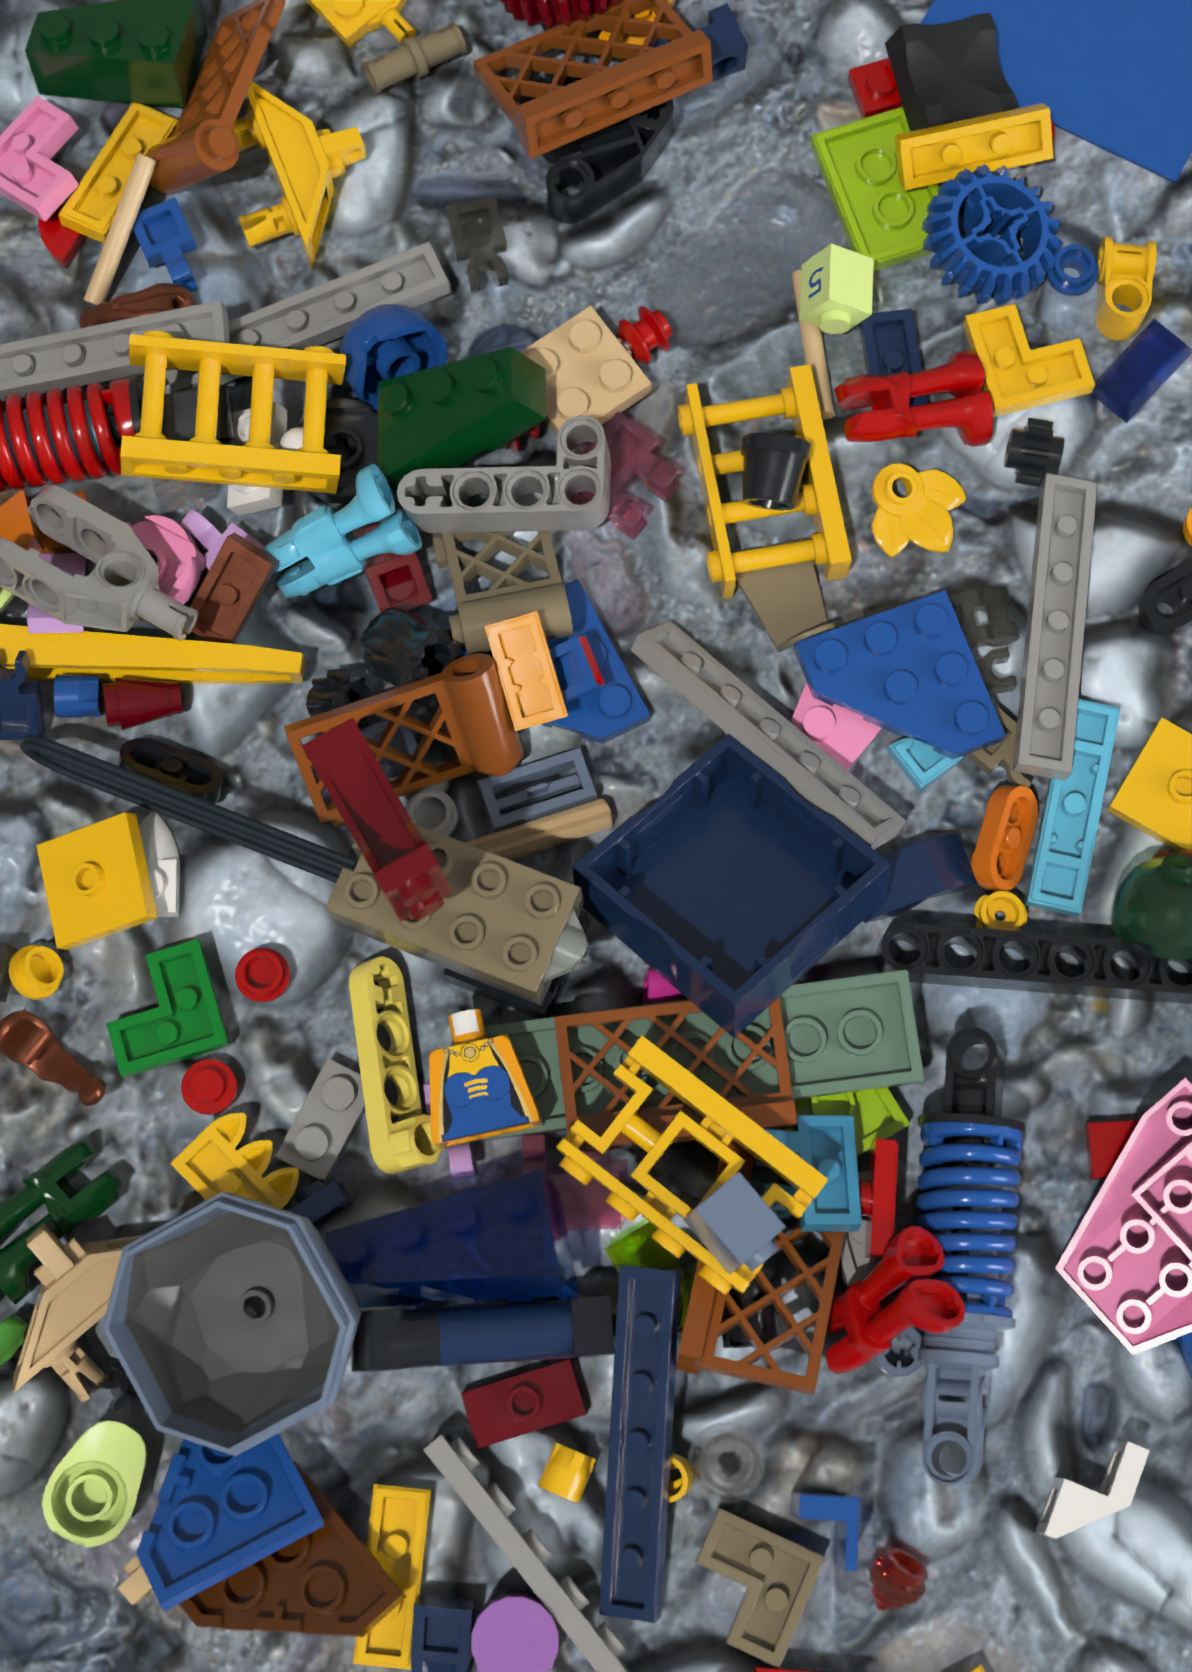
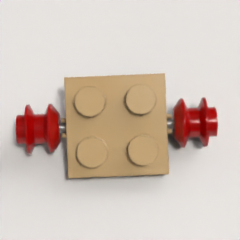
[499,305,672,452]

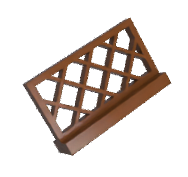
[473,0,713,159]
[554,997,797,1153]
[676,1140,845,1395]

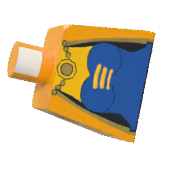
[429,1009,544,1149]

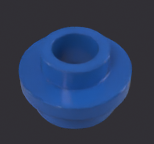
[1046,244,1099,296]

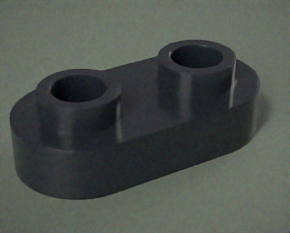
[1138,559,1192,635]
[118,738,223,804]

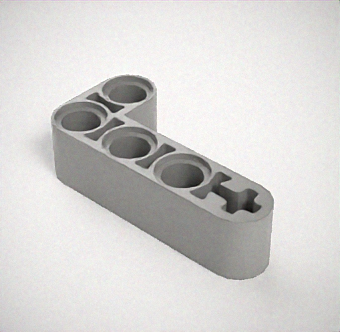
[397,415,611,533]

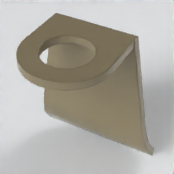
[735,538,837,652]

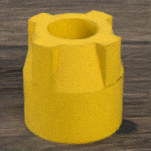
[537,1442,596,1503]

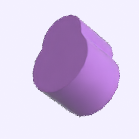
[471,1593,560,1672]

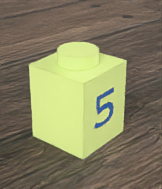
[799,243,874,335]

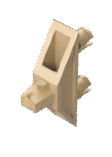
[13,1224,146,1402]

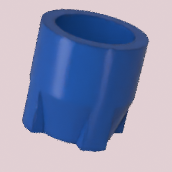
[54,675,102,718]

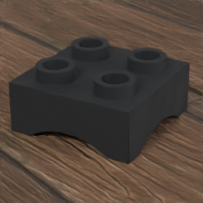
[884,12,1018,132]

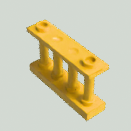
[121,331,346,494]
[677,364,852,599]

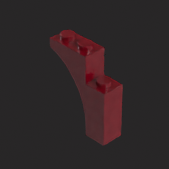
[302,718,452,921]

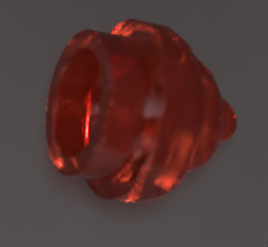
[869,1548,928,1611]

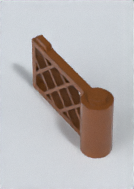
[145,0,286,194]
[284,653,524,828]

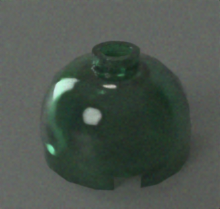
[1110,854,1192,960]

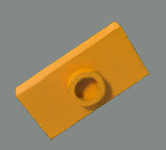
[484,610,568,731]

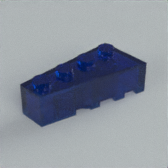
[326,1169,580,1308]

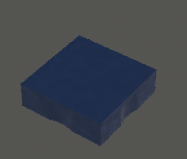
[572,734,891,1038]

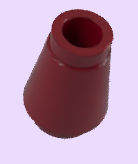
[102,678,182,731]

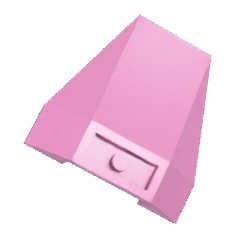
[1055,1077,1192,1355]

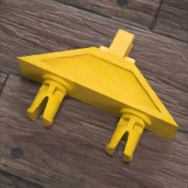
[232,82,366,270]

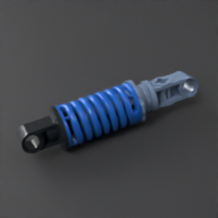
[915,1027,1026,1486]

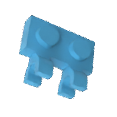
[754,1115,862,1232]

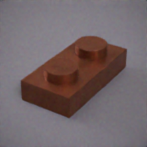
[189,532,279,644]

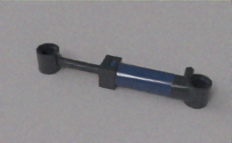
[351,1286,778,1372]

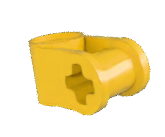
[1095,236,1157,341]

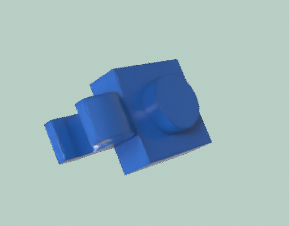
[133,197,198,292]

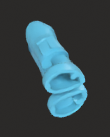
[262,464,422,598]

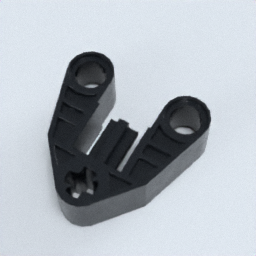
[517,71,674,224]

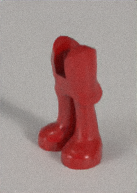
[834,350,993,447]
[813,1226,965,1374]

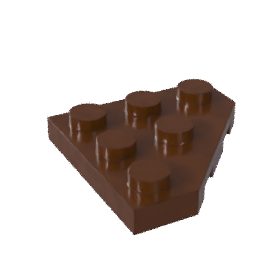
[179,1461,407,1638]

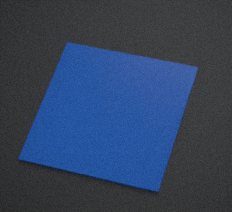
[920,0,1192,183]

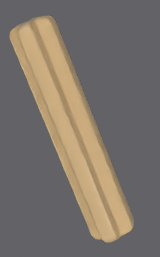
[465,798,613,860]

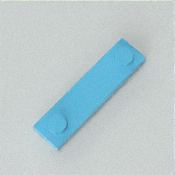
[1024,699,1121,917]

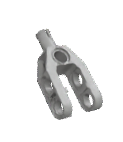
[0,485,198,641]

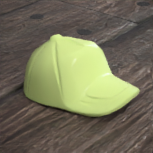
[42,1420,147,1547]

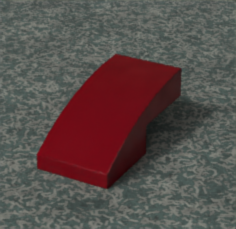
[350,503,433,612]

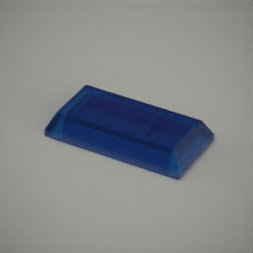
[1090,319,1192,423]

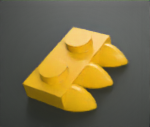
[170,1113,299,1211]

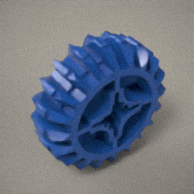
[921,164,1062,306]

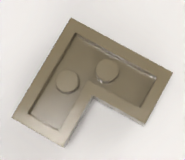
[695,1508,826,1668]

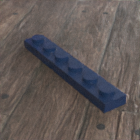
[599,1263,682,1623]

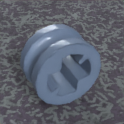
[873,1327,925,1377]

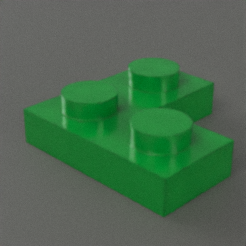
[106,939,231,1079]

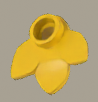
[871,463,966,557]

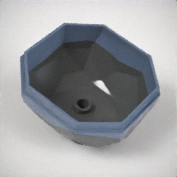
[103,1191,361,1456]

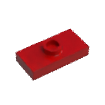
[859,1139,898,1259]

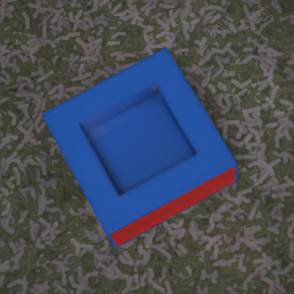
[549,635,606,704]

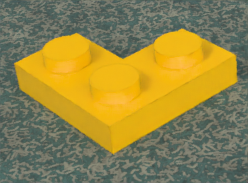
[963,304,1095,417]

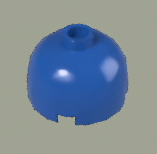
[340,304,448,411]

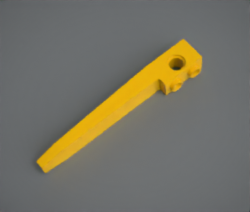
[0,624,306,685]

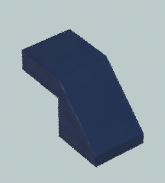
[863,833,977,923]

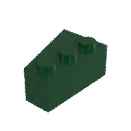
[25,0,208,108]
[378,347,546,491]

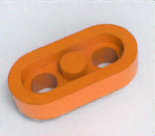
[971,785,1038,891]

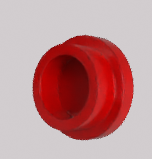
[235,948,291,1003]
[181,1059,238,1115]

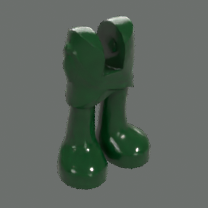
[0,1138,124,1305]

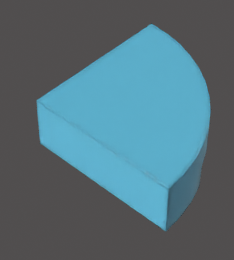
[887,737,964,792]

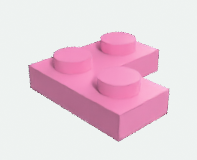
[0,96,79,222]

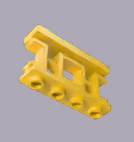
[556,1036,829,1295]

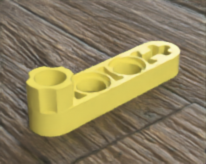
[349,956,445,1174]

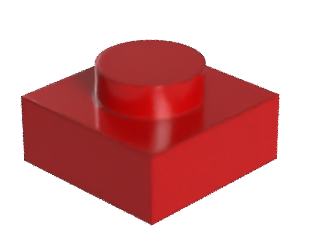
[847,58,903,119]

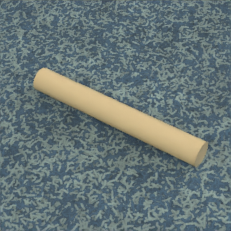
[83,153,157,305]
[792,269,835,420]

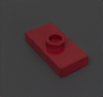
[461,1359,586,1449]

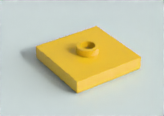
[1106,718,1192,852]
[36,812,158,950]

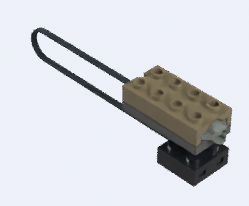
[20,735,590,1019]

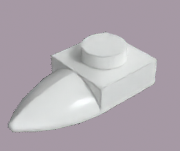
[139,811,180,917]

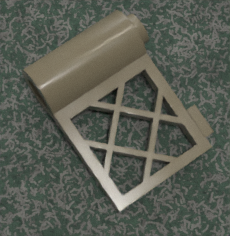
[432,531,573,655]

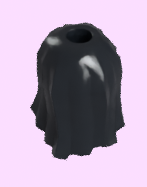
[360,607,462,709]

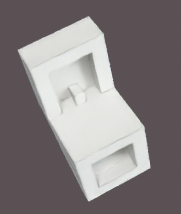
[1035,1441,1150,1539]

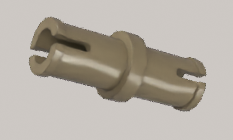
[362,22,467,93]

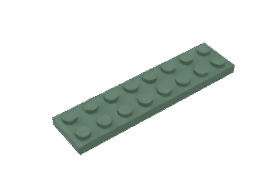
[477,970,925,1142]

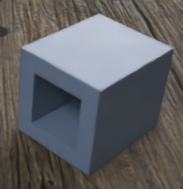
[683,1172,786,1275]

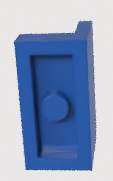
[790,1491,860,1571]

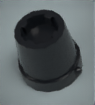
[741,433,811,510]

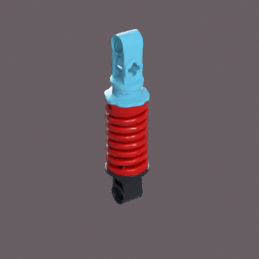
[0,373,235,492]

